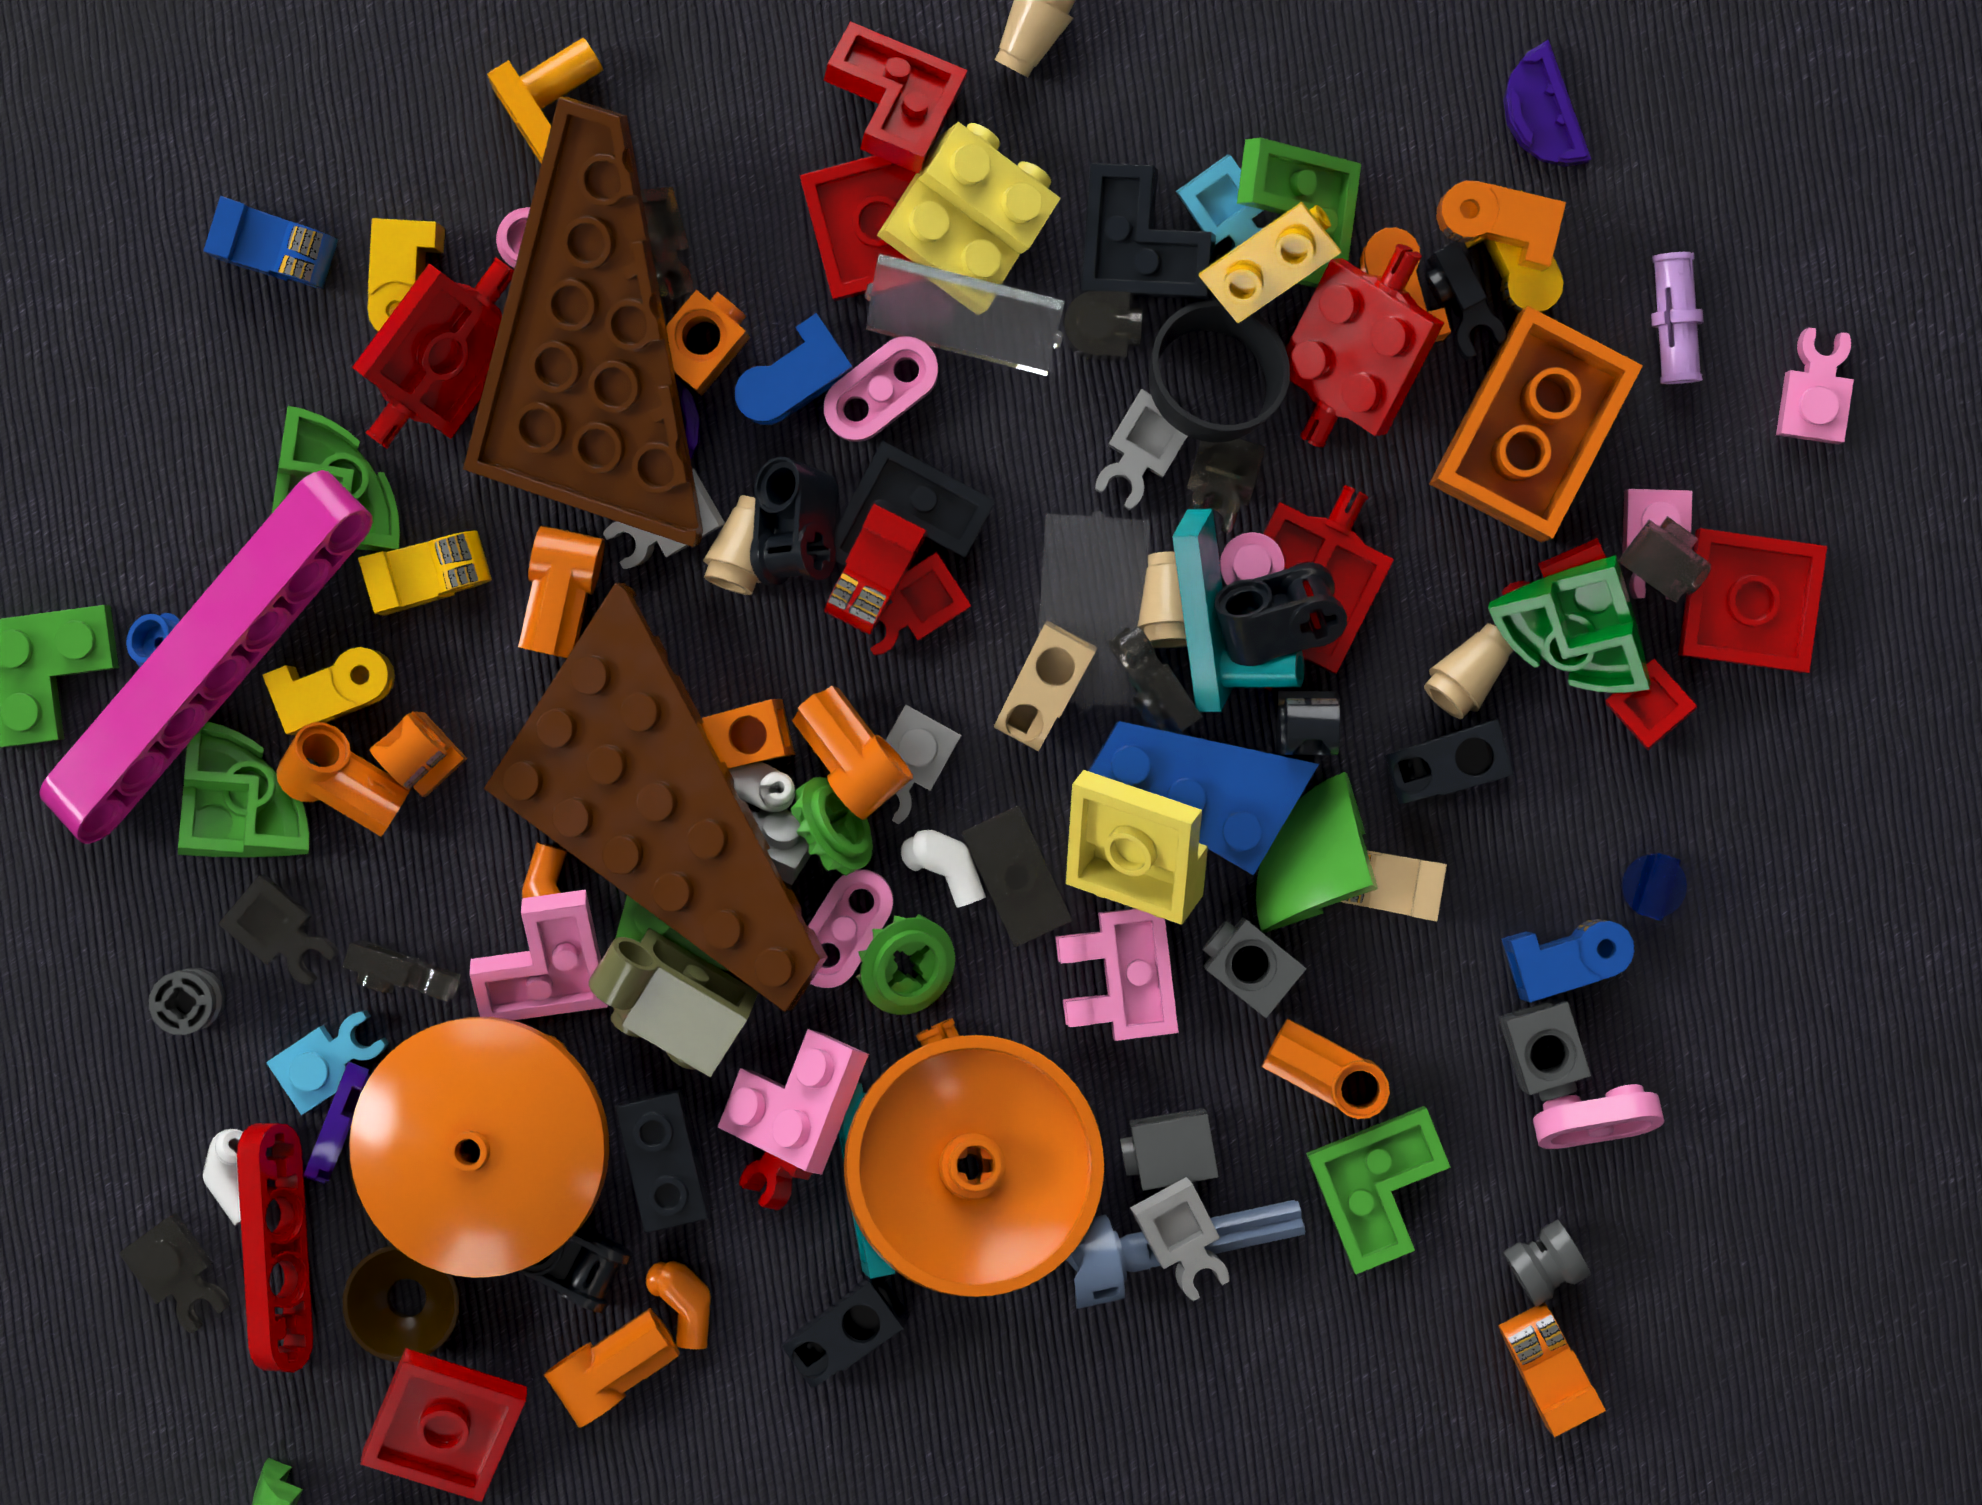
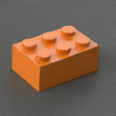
[1429,306,1643,543]

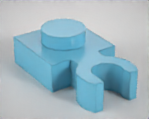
[1175,155,1264,251]
[266,1010,389,1115]

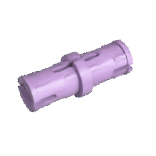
[1651,252,1704,384]

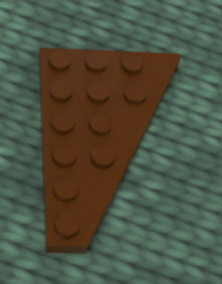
[463,97,703,547]
[484,583,827,1012]

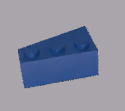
[1088,721,1319,875]

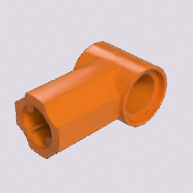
[518,525,605,658]
[792,686,913,820]
[276,722,411,837]
[1261,1018,1390,1119]
[543,1308,680,1428]

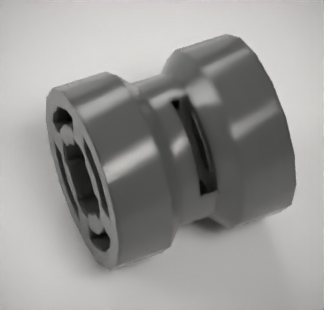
[149,968,226,1035]
[1503,1219,1591,1307]

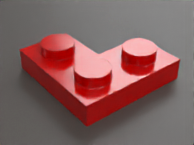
[823,21,968,174]

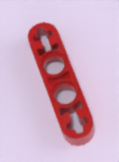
[237,1123,313,1372]

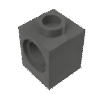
[1202,917,1306,1018]
[1498,998,1591,1101]
[1120,1108,1219,1191]

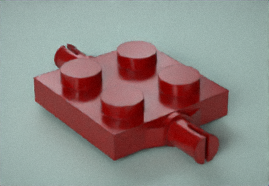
[1286,244,1444,448]
[352,257,514,449]
[1262,485,1394,691]

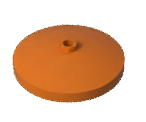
[349,1017,609,1278]
[844,1035,1104,1297]

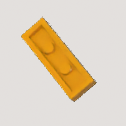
[487,37,604,164]

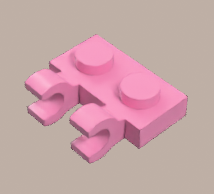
[1055,908,1179,1041]

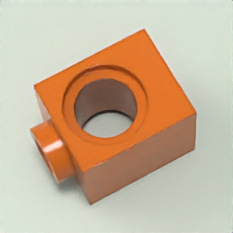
[666,289,750,396]

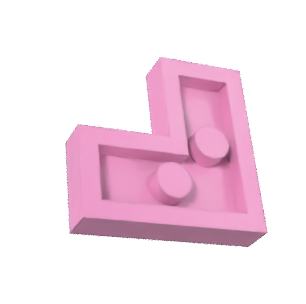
[470,890,608,1021]
[718,1029,869,1175]

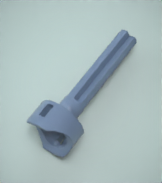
[1066,1200,1305,1309]

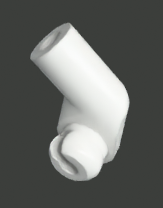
[729,762,795,812]
[901,830,986,908]
[203,1129,243,1226]

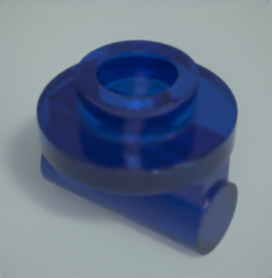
[1622,852,1687,921]

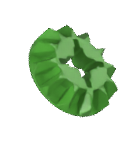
[791,777,873,876]
[856,914,955,1015]

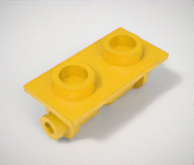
[1198,202,1341,323]

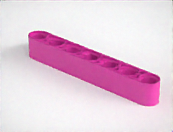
[39,470,373,844]

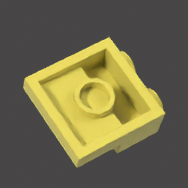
[877,122,1060,311]
[1066,770,1208,925]

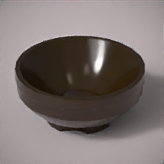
[343,1245,460,1362]

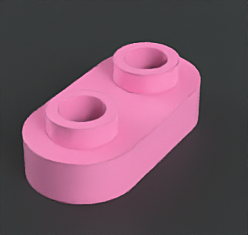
[824,336,938,442]
[808,869,893,988]
[1533,1084,1665,1149]

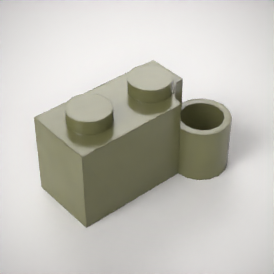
[589,928,759,1077]

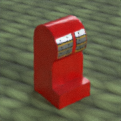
[824,504,928,635]

